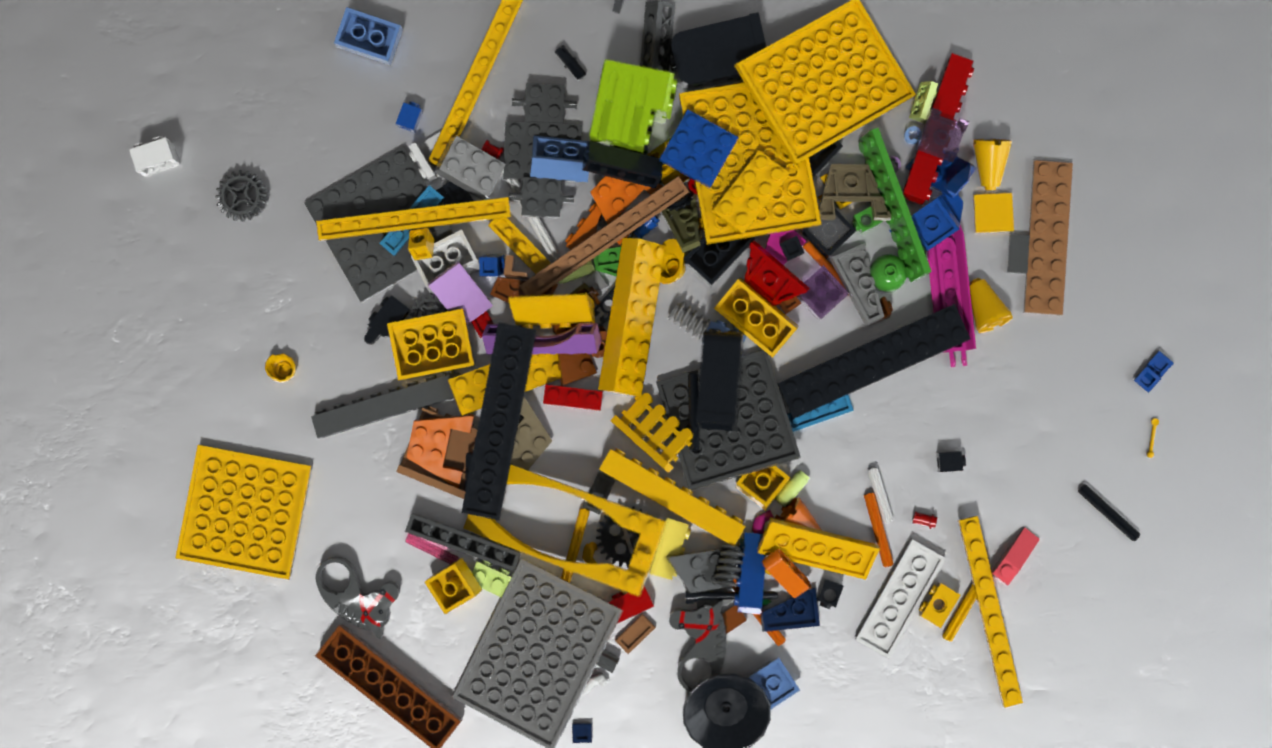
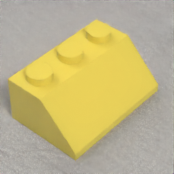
[649,518,691,580]

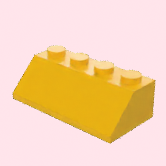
[714,277,799,358]

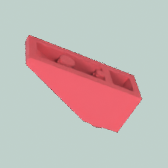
[991,527,1040,585]

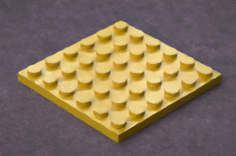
[175,445,312,580]

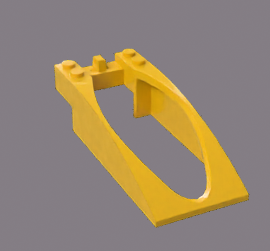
[463,464,667,596]

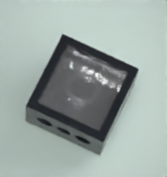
[801,208,857,259]

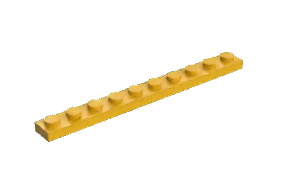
[427,0,523,166]
[316,197,511,241]
[958,516,1023,708]

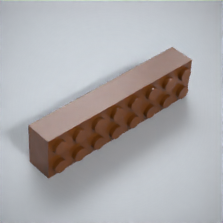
[315,624,463,748]

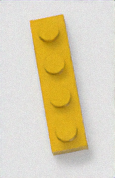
[488,218,551,274]

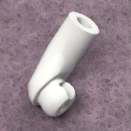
[583,673,609,694]

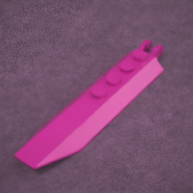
[927,225,976,367]

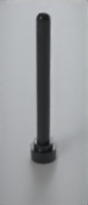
[686,590,779,604]

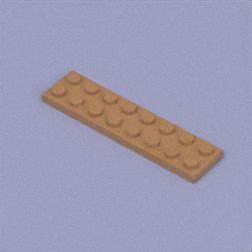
[1023,160,1073,316]

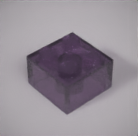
[797,265,849,321]

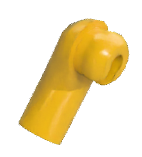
[582,542,598,564]

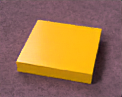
[973,193,1014,233]

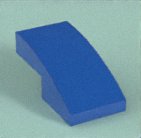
[1134,350,1174,393]

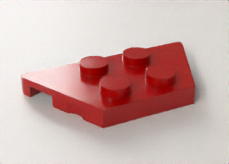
[744,240,810,306]

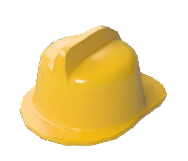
[660,239,686,284]

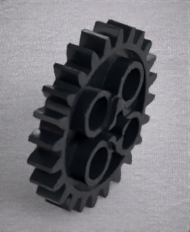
[596,505,649,568]

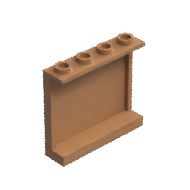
[396,406,477,499]

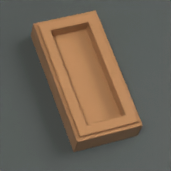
[615,613,656,654]

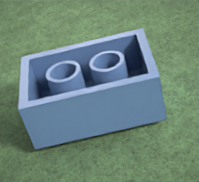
[334,7,403,66]

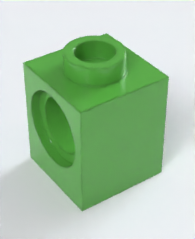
[851,207,883,234]

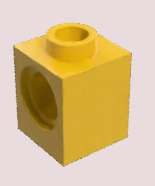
[408,228,434,261]

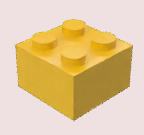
[735,466,790,511]
[424,558,482,614]

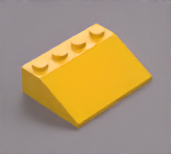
[509,294,595,329]
[387,309,476,380]

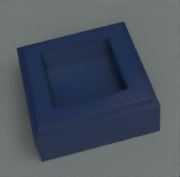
[572,723,592,743]

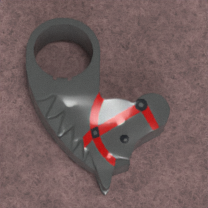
[316,557,400,639]
[669,600,726,691]

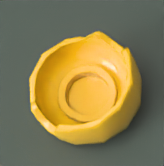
[265,353,296,383]

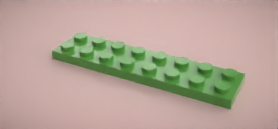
[858,128,932,283]

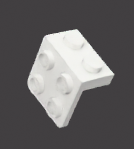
[409,132,441,182]

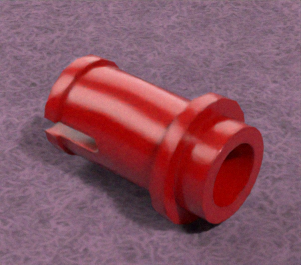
[912,511,938,529]

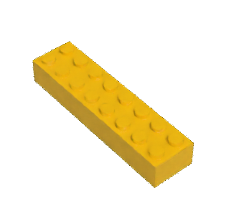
[598,238,666,397]
[599,448,746,546]

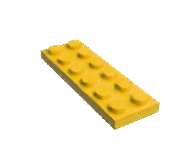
[447,354,561,416]
[757,518,880,580]

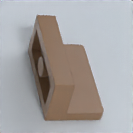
[504,255,529,280]

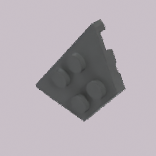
[667,546,739,593]

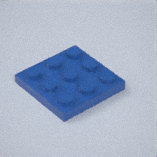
[659,110,739,188]

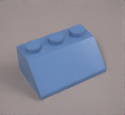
[530,136,589,182]

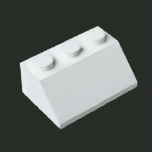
[411,229,479,294]

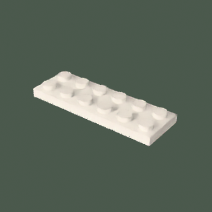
[855,539,946,659]

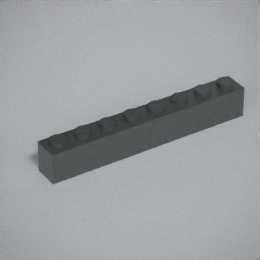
[311,370,461,439]

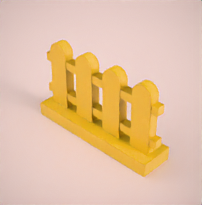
[610,393,693,473]

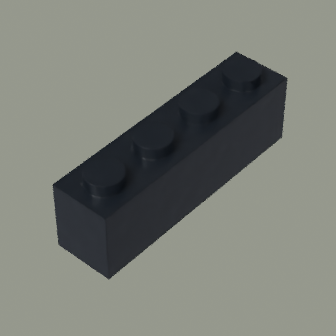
[582,141,663,188]

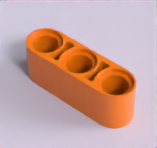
[762,549,811,598]

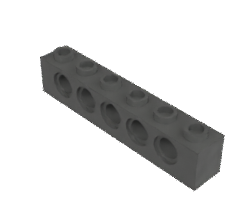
[405,513,522,571]

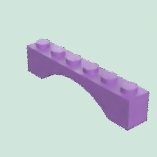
[482,323,601,355]

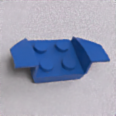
[905,151,977,199]
[889,194,963,251]

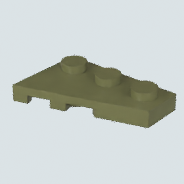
[661,194,700,253]

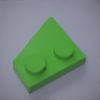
[593,246,621,277]

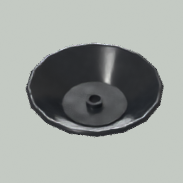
[683,673,771,748]

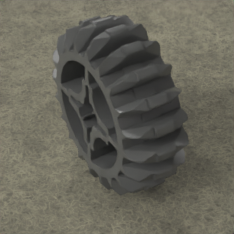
[215,170,268,222]

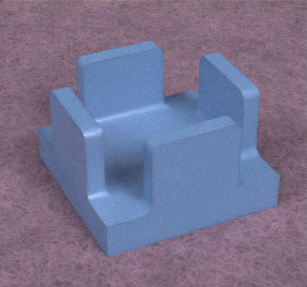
[747,657,800,709]

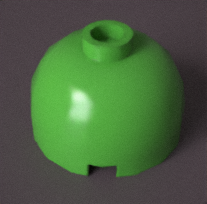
[870,254,907,292]

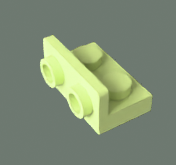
[909,81,938,124]
[472,560,512,598]

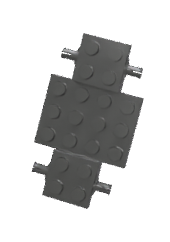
[503,83,582,218]

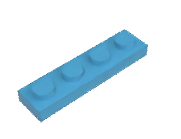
[379,185,445,256]

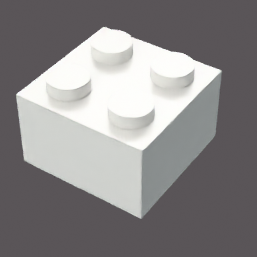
[129,136,180,177]

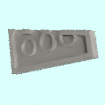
[830,243,884,326]

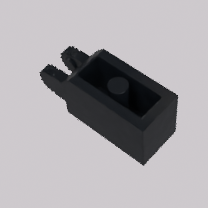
[364,295,412,345]

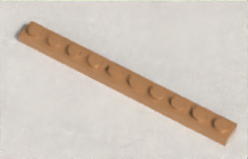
[519,176,689,297]

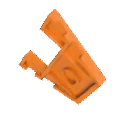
[590,176,663,245]
[406,414,475,488]

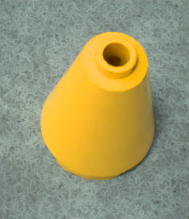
[973,139,1012,190]
[970,278,1013,333]

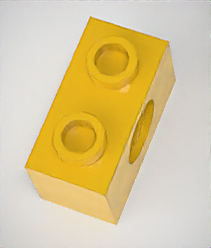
[918,582,961,628]

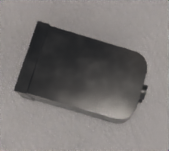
[669,12,766,90]
[696,329,744,432]

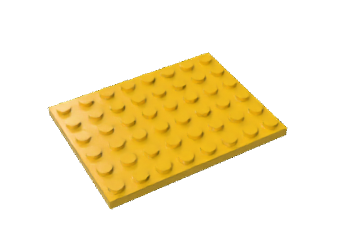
[735,0,916,166]
[679,83,821,244]

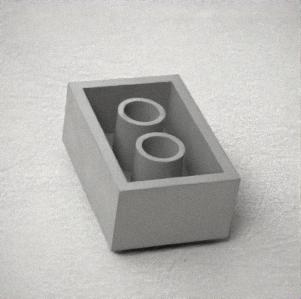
[433,136,506,200]

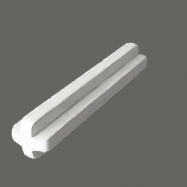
[868,467,893,523]

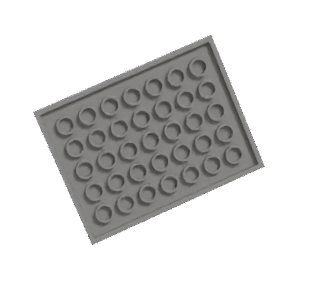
[452,559,623,748]

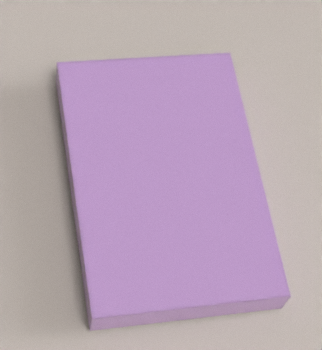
[428,261,493,325]

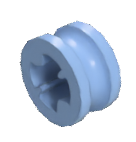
[904,126,922,144]

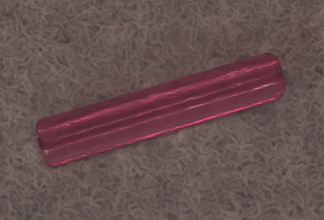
[405,534,459,564]

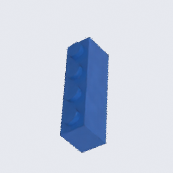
[734,532,766,614]

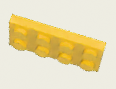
[712,151,790,235]

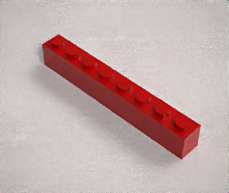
[902,53,974,205]

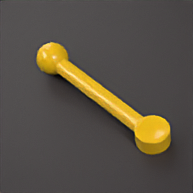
[1147,418,1159,458]

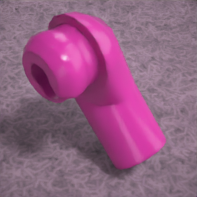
[752,510,774,534]

